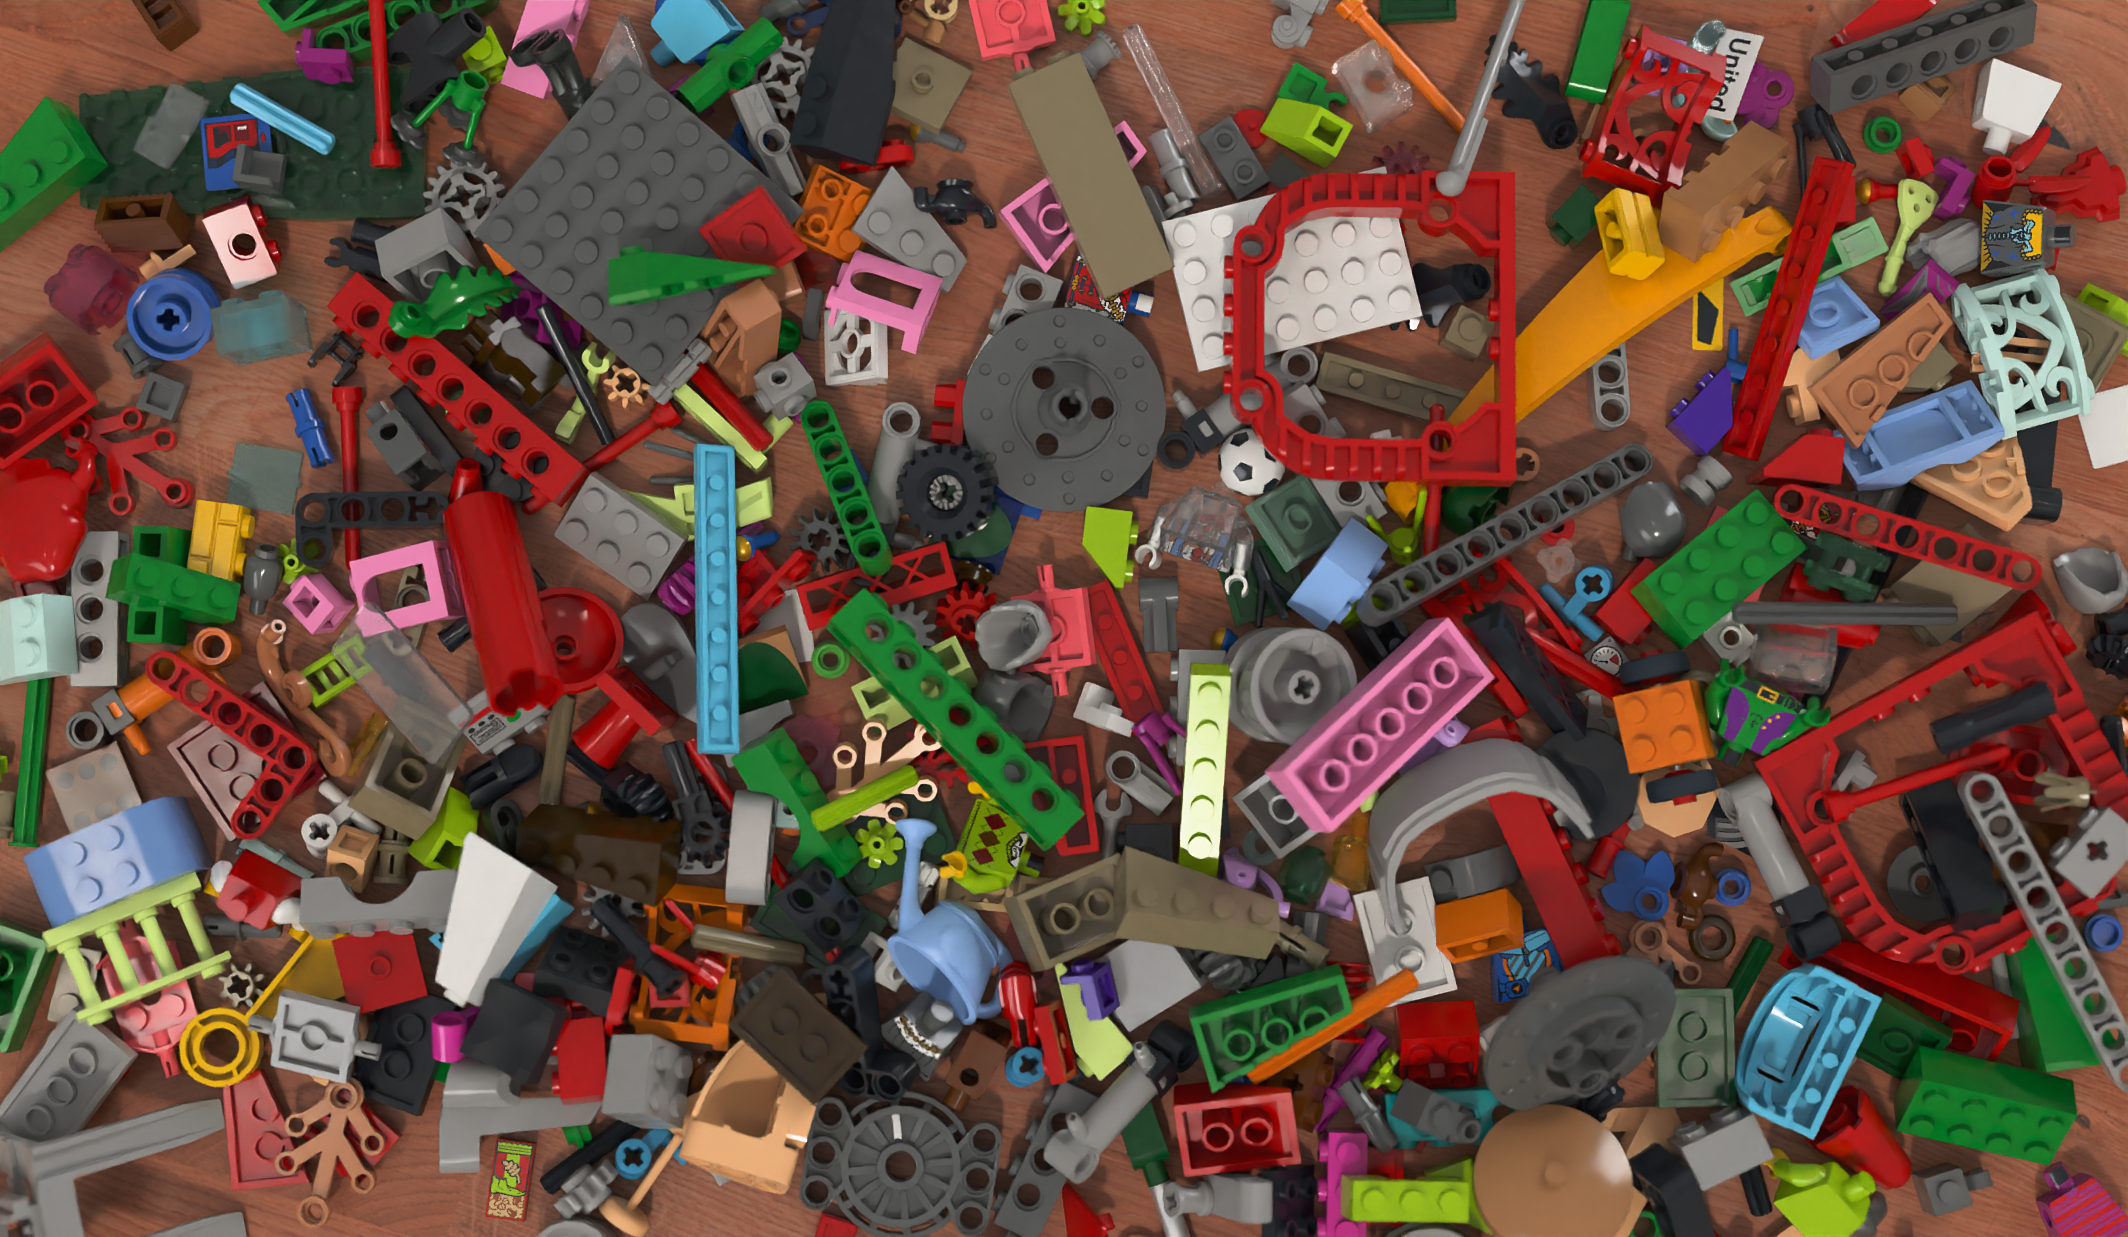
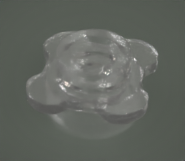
[1536,538,1582,583]

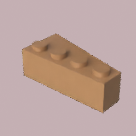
[1658,120,1790,263]

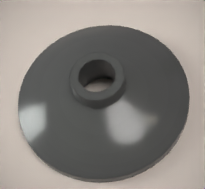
[1886,845,1947,922]

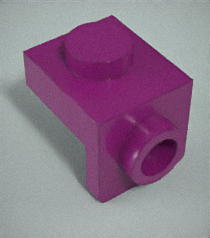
[295,28,355,84]
[1931,157,1975,221]

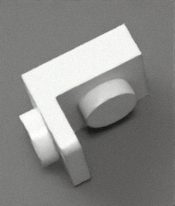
[1073,682,1135,737]

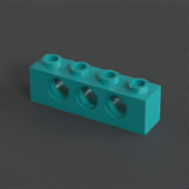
[1381,1086,1517,1149]

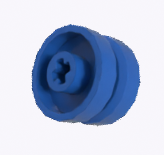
[126,267,224,361]

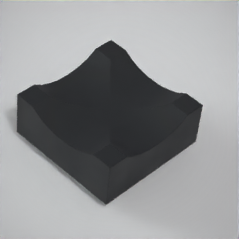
[532,925,630,1017]
[459,978,569,1085]

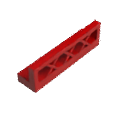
[795,541,957,631]

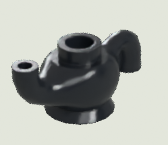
[913,178,997,229]

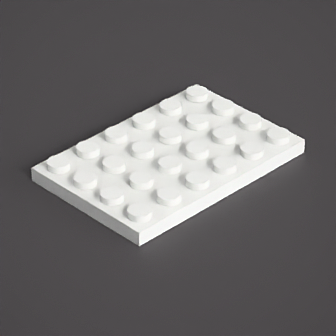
[1161,166,1423,373]

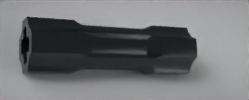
[1928,681,2058,755]

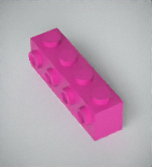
[1316,1128,1368,1237]

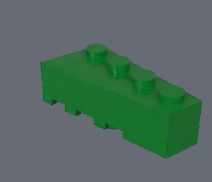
[0,96,109,252]

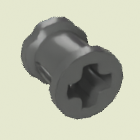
[113,332,163,379]

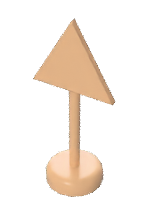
[599,1090,702,1237]

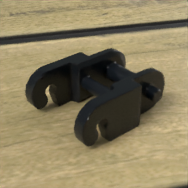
[307,331,364,387]

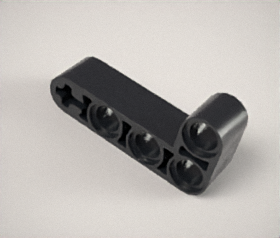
[2014,377,2063,526]
[295,491,449,570]
[824,945,920,1102]
[1628,1142,1715,1237]

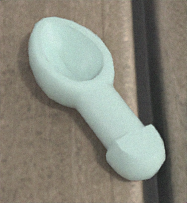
[1671,93,1738,142]

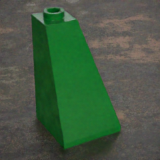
[2004,933,2116,1073]

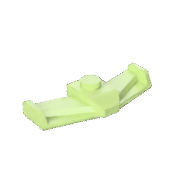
[622,477,774,542]

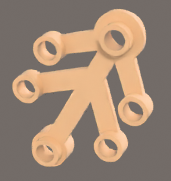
[826,718,941,825]

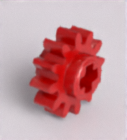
[935,581,997,650]

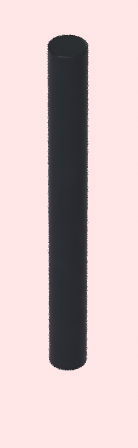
[535,302,616,445]

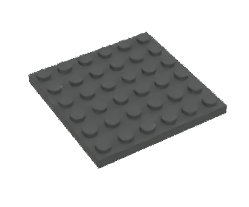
[474,56,805,386]

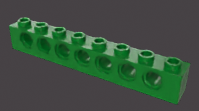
[825,588,1085,852]

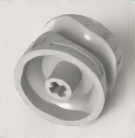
[1222,626,1357,745]

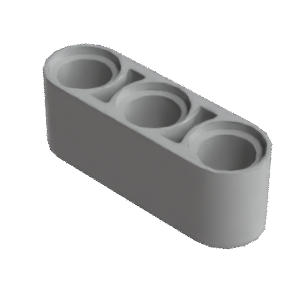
[1586,342,1630,432]
[725,789,777,906]
[1203,1171,1272,1223]

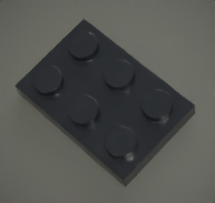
[347,993,461,1116]

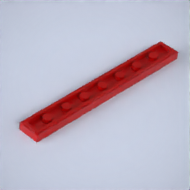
[1720,156,1855,462]

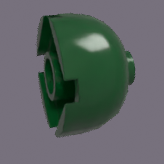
[1440,484,1513,538]

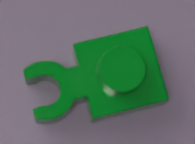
[1275,62,1348,115]

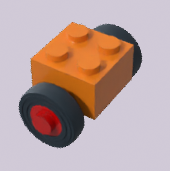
[1612,649,1718,806]

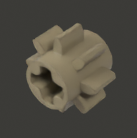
[219,962,269,1009]

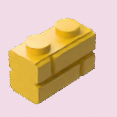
[1594,188,1665,280]
[187,500,255,583]

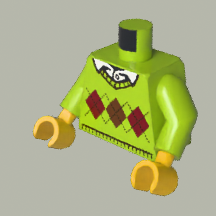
[939,781,1045,895]

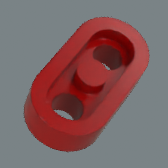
[838,139,915,174]

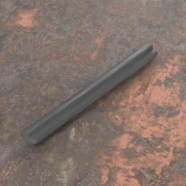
[1731,602,1958,625]

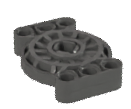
[799,1090,1002,1237]

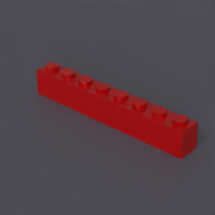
[1461,715,1622,971]

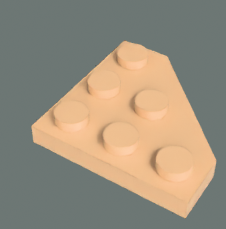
[1910,436,2032,532]

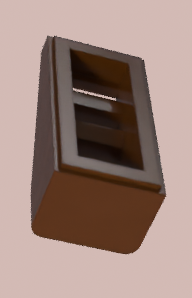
[131,0,200,51]

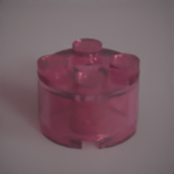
[43,243,139,335]

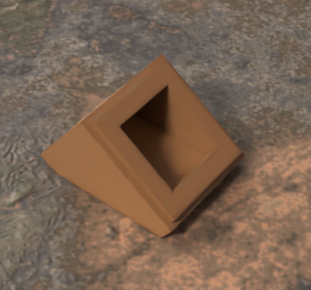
[1898,76,1957,122]

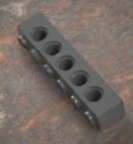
[1810,0,2037,115]

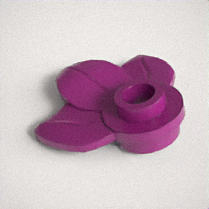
[1736,61,1795,130]

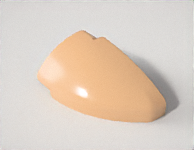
[678,993,827,1194]

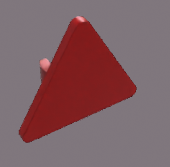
[1062,1183,1115,1237]

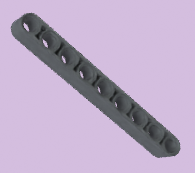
[1357,443,1653,627]

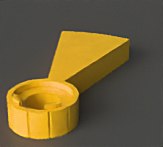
[179,933,351,1087]

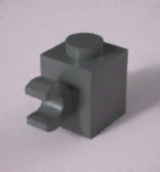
[1911,1162,1993,1217]

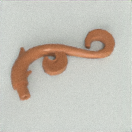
[256,619,352,777]

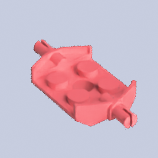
[95,918,199,1078]

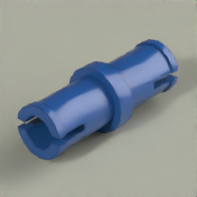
[285,388,335,468]

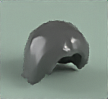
[1619,481,1687,559]

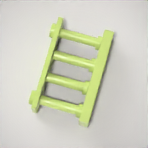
[42,872,232,1027]

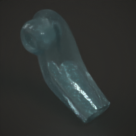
[1686,19,1726,73]

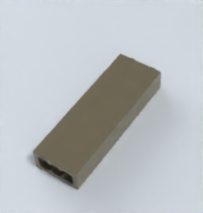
[1006,50,1175,301]

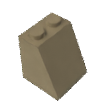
[1881,523,2022,647]

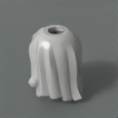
[1905,218,1982,277]

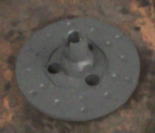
[962,308,1166,512]
[1483,956,1676,1111]

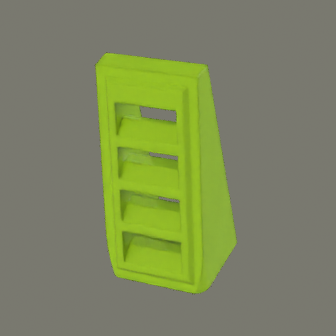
[300,634,376,711]

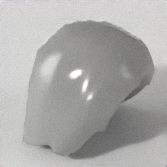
[2053,547,2128,614]
[975,599,1053,671]

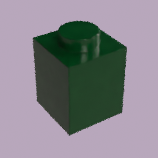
[1545,184,1601,249]

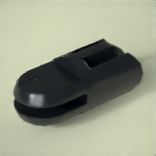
[460,743,544,811]

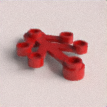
[61,407,196,516]

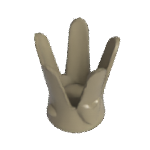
[2033,771,2098,812]

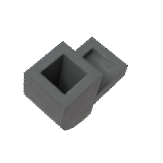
[1424,843,1521,903]

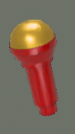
[1855,178,1910,204]

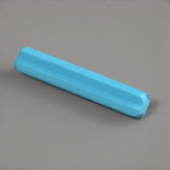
[230,83,336,155]

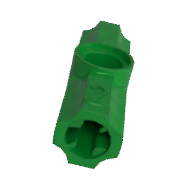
[676,16,784,117]

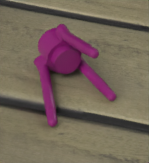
[1131,709,1186,795]

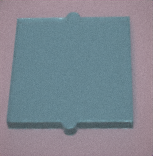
[226,442,304,515]

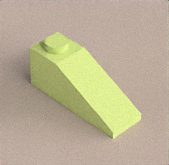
[1055,963,1134,1081]

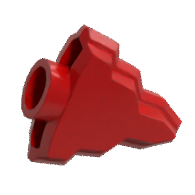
[2029,146,2126,223]

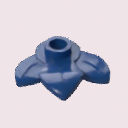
[1600,850,1675,921]

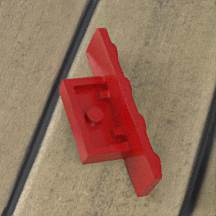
[737,549,818,639]

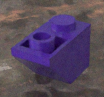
[1666,367,1733,458]

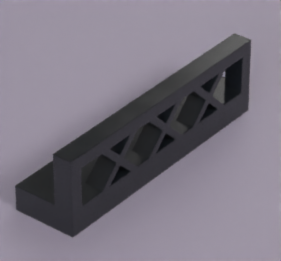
[1468,600,1588,742]

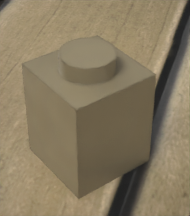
[1438,305,1494,362]

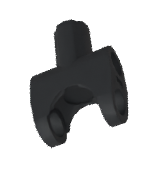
[387,8,487,112]

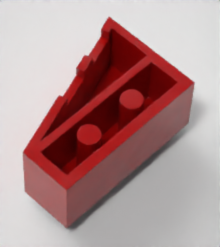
[1017,735,1100,856]

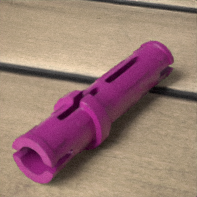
[1314,1026,1391,1134]

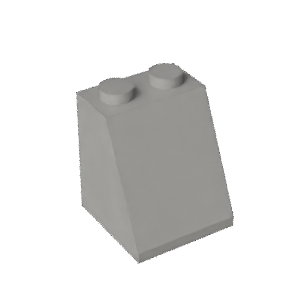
[1094,939,1209,1032]

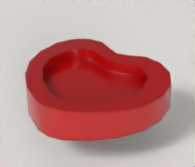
[1233,109,1268,149]

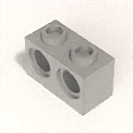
[988,264,1063,336]

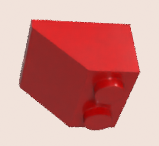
[1745,429,1845,490]

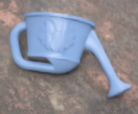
[887,818,1014,1025]

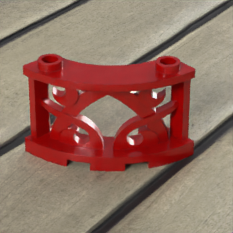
[1578,25,1727,210]
[1414,547,1586,720]

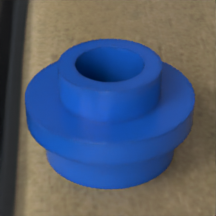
[1714,868,1751,906]

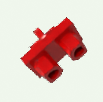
[930,379,966,445]

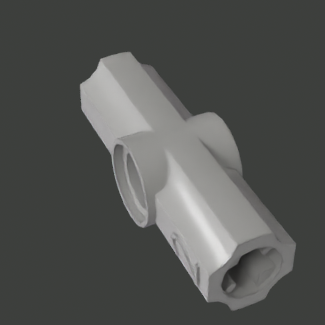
[730,82,806,198]

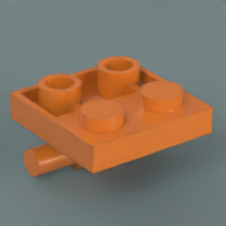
[792,164,874,264]

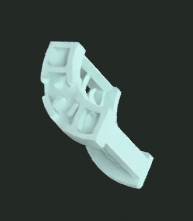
[1951,268,2095,440]

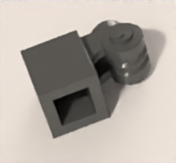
[1389,1078,1481,1145]

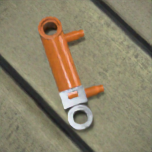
[65,627,242,756]

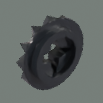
[2085,634,2128,680]

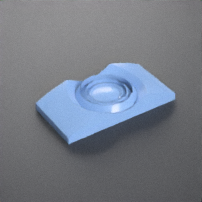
[1833,379,2005,491]

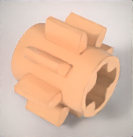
[604,364,651,410]

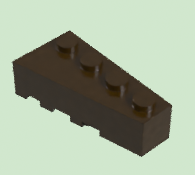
[515,803,682,907]

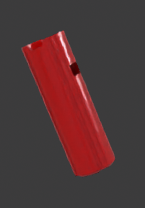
[442,491,564,717]

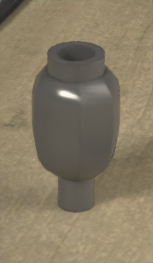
[244,544,283,615]

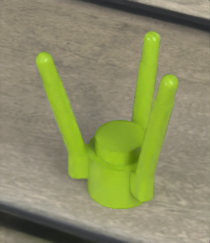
[1366,488,1427,566]

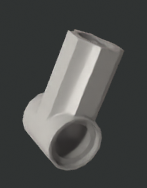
[1103,750,1175,816]

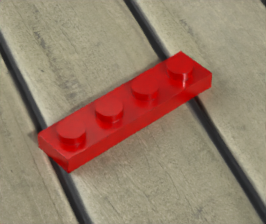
[1087,579,1165,736]

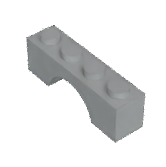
[299,869,458,939]

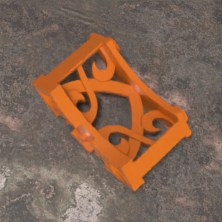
[629,884,748,1052]

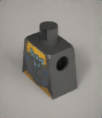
[1981,200,2077,278]

